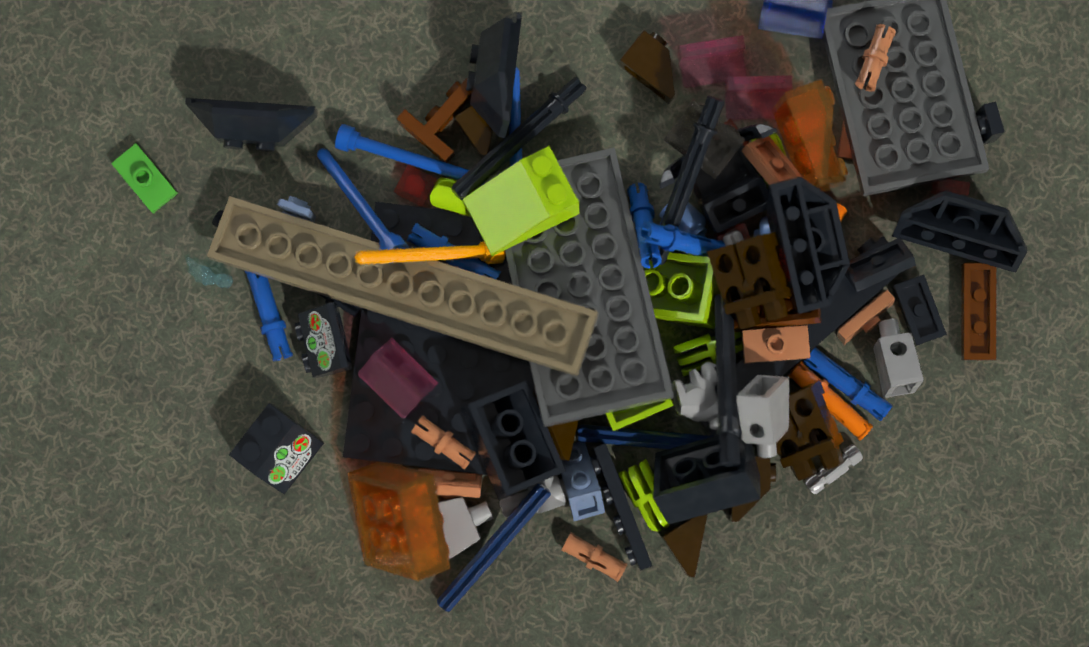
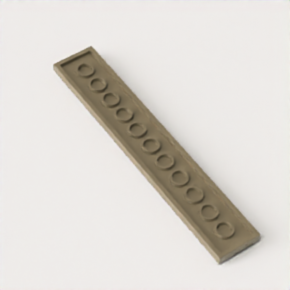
[207,196,599,376]

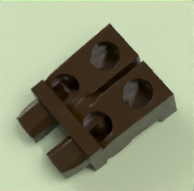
[707,232,792,330]
[776,381,844,481]

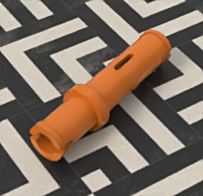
[787,361,873,441]

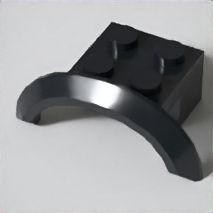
[659,124,777,234]

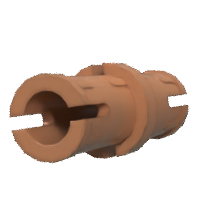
[855,24,896,92]
[411,415,477,470]
[561,532,628,582]

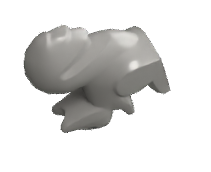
[671,362,740,430]

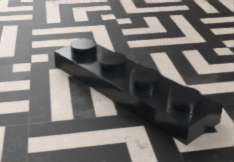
[590,443,653,571]

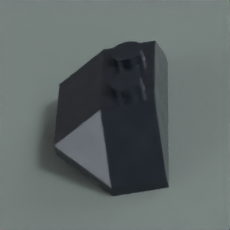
[466,11,522,138]
[185,97,318,152]
[767,177,850,314]
[892,190,1028,273]

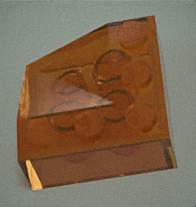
[771,79,848,192]
[347,462,451,581]

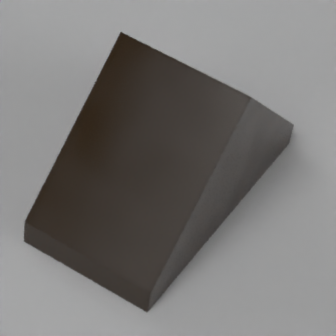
[455,106,493,159]
[661,514,708,578]

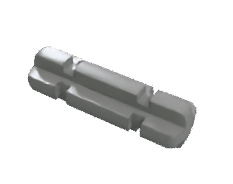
[804,444,863,494]

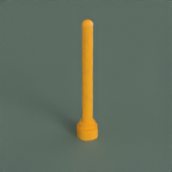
[355,242,506,264]

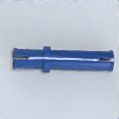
[627,183,662,268]
[638,221,726,257]
[406,223,501,280]
[244,270,293,362]
[803,347,893,421]

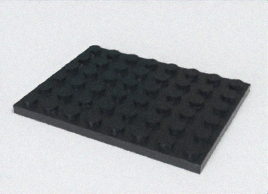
[343,202,535,475]

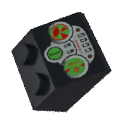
[295,302,353,378]
[229,403,324,495]

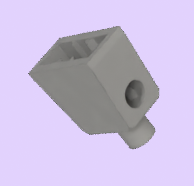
[873,319,924,398]
[737,375,789,458]
[411,497,494,568]

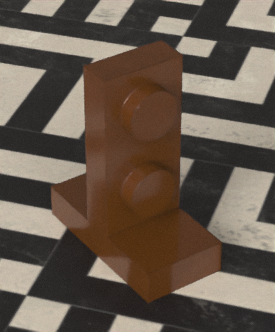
[396,78,471,163]

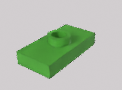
[111,143,178,214]

